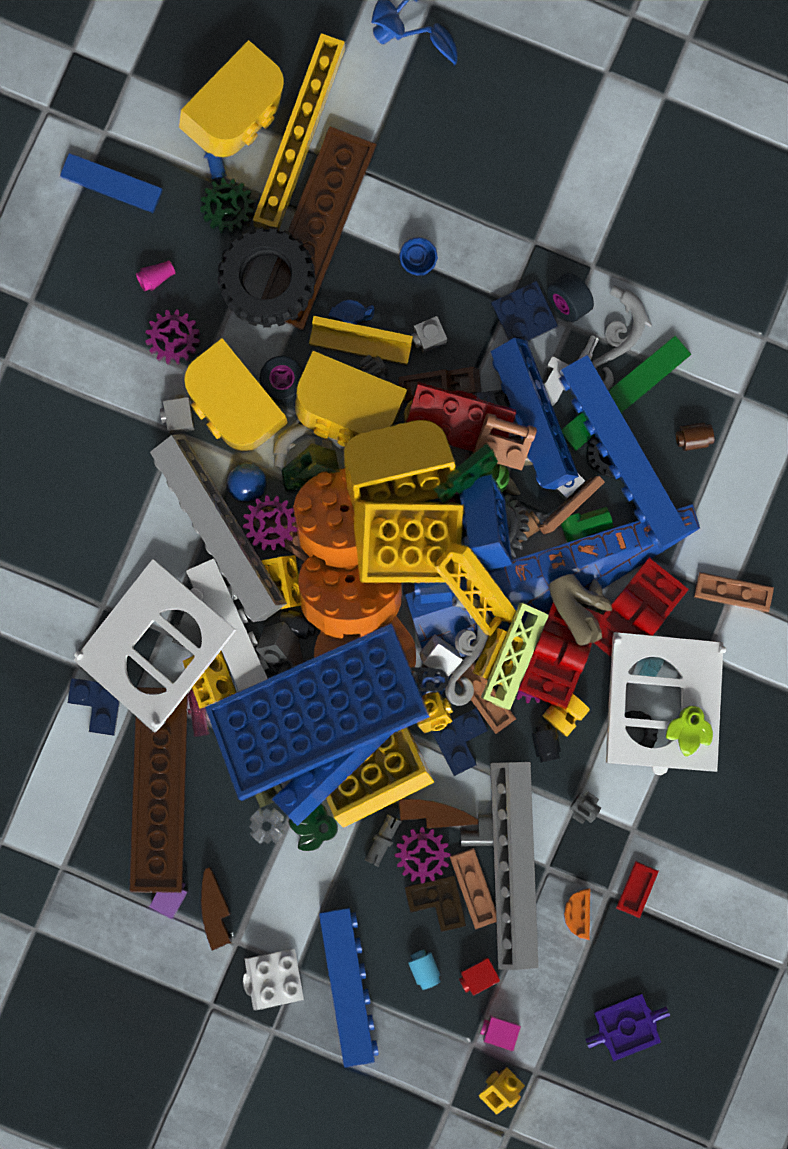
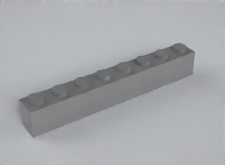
[150,435,287,622]
[491,762,538,970]

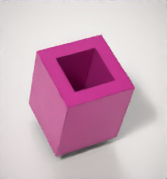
[480,1015,521,1051]

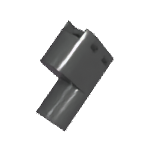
[460,814,494,846]

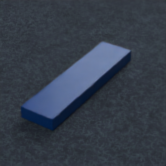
[60,153,163,213]

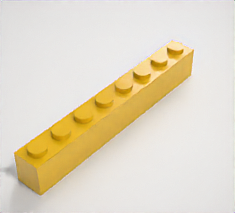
[253,33,345,230]

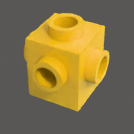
[417,692,453,733]
[479,1067,525,1114]

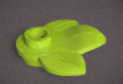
[666,705,713,757]

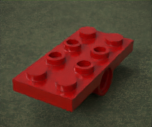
[406,382,516,452]
[593,558,689,657]
[518,602,603,709]

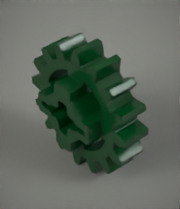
[200,178,255,234]

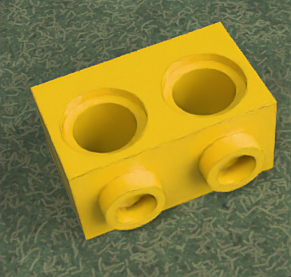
[262,555,301,610]
[472,628,524,686]
[182,651,236,708]

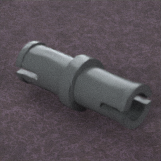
[364,814,402,867]

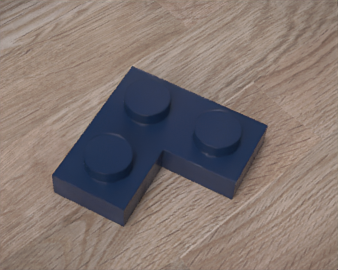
[67,678,120,736]
[431,708,488,776]

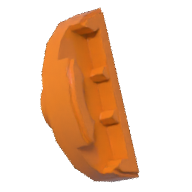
[564,888,590,940]

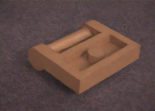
[473,413,537,470]

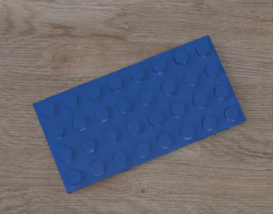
[205,624,430,801]

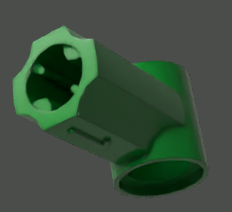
[560,507,613,543]

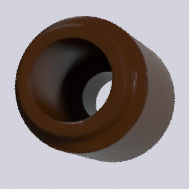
[675,422,714,451]

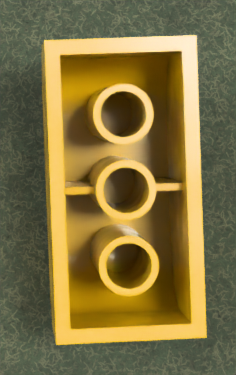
[179,40,284,157]
[185,338,288,451]
[295,351,407,447]
[344,420,456,512]

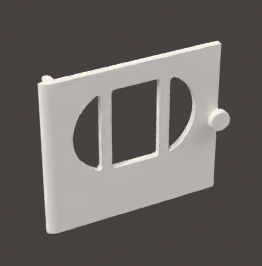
[74,559,237,732]
[606,632,726,775]

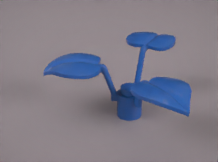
[371,0,457,65]

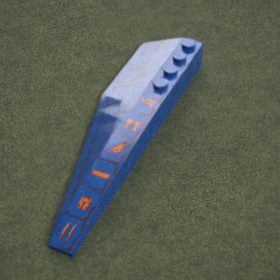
[405,504,700,668]

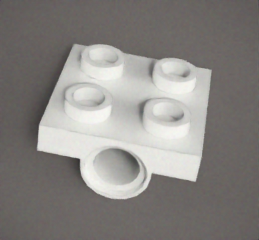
[243,949,304,1010]

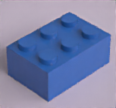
[459,475,513,571]

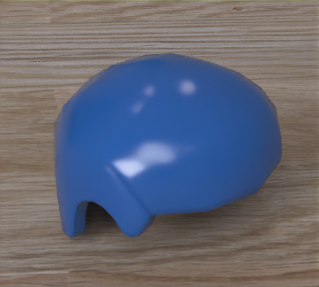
[399,237,438,275]
[226,464,267,502]

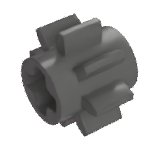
[359,354,389,381]
[569,792,601,824]

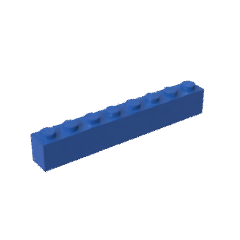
[558,355,689,548]

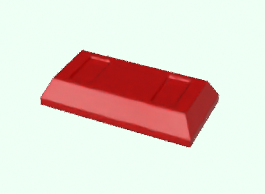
[616,861,659,918]

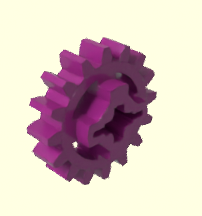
[145,310,200,365]
[243,495,297,551]
[395,827,450,883]

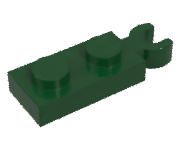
[434,443,498,503]

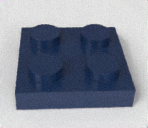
[491,281,558,342]

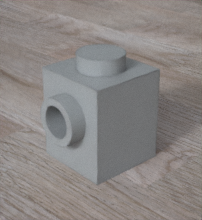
[411,316,447,354]
[160,394,195,434]

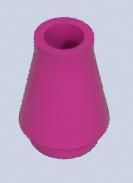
[136,260,175,291]

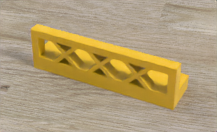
[309,316,413,365]
[434,544,516,636]

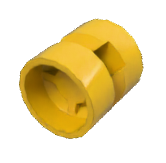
[542,694,590,737]

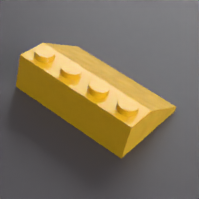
[354,501,463,582]
[326,727,434,828]

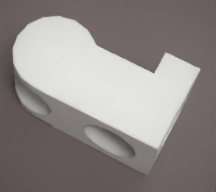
[544,356,568,406]

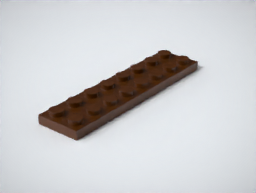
[261,126,376,330]
[130,687,188,893]

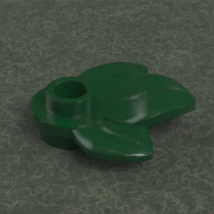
[288,804,338,851]

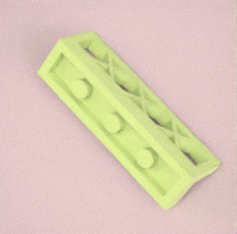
[481,603,548,710]

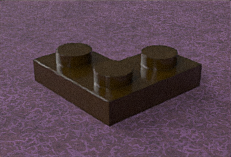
[405,876,466,932]

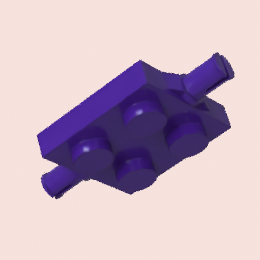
[585,993,670,1061]

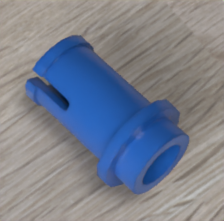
[204,151,227,180]

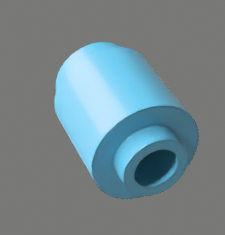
[408,950,441,990]

